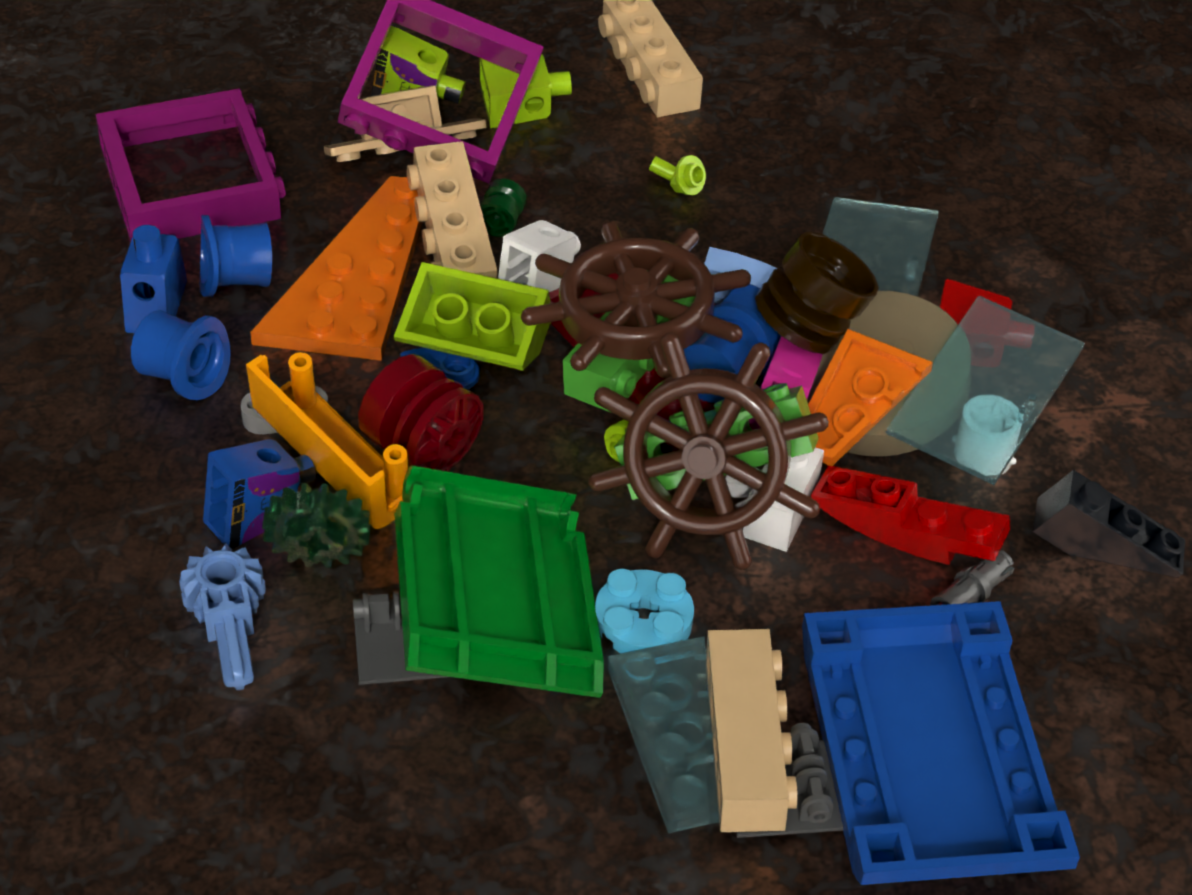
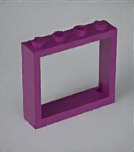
[337,0,544,184]
[95,88,286,242]

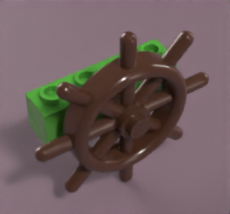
[521,222,751,413]
[589,333,829,570]

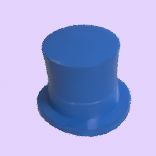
[199,215,273,297]
[683,302,773,403]
[131,310,231,400]

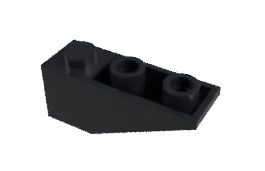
[1033,469,1185,578]

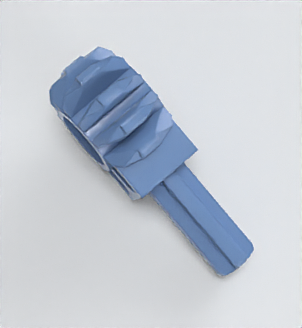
[179,543,266,690]

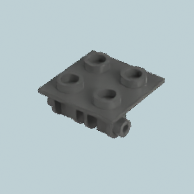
[353,591,448,685]
[736,723,843,838]

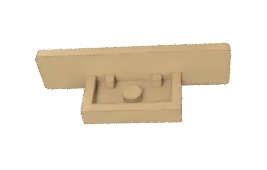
[323,85,487,162]

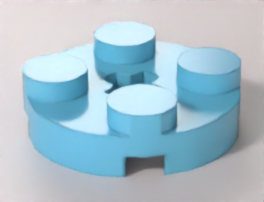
[595,569,694,659]

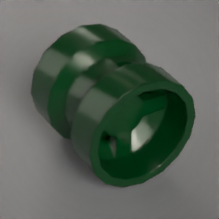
[480,178,527,237]

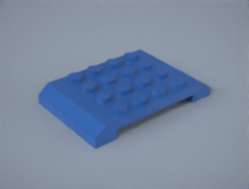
[802,601,1080,885]

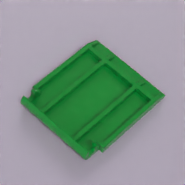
[394,465,604,698]

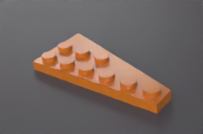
[250,176,423,361]

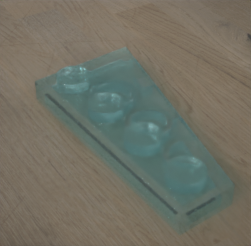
[607,636,719,834]

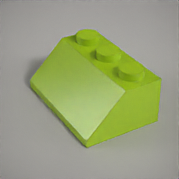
[394,262,551,371]

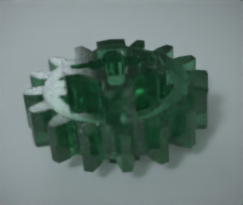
[262,483,371,568]

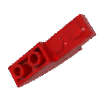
[811,465,1010,565]

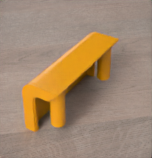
[246,352,408,529]

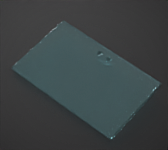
[823,197,939,297]
[885,296,1084,486]

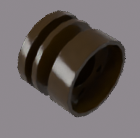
[755,231,879,354]

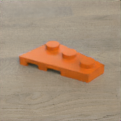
[808,329,933,466]

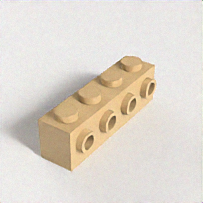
[598,0,703,118]
[407,141,497,279]
[706,629,797,832]

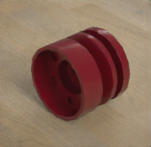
[358,354,484,471]

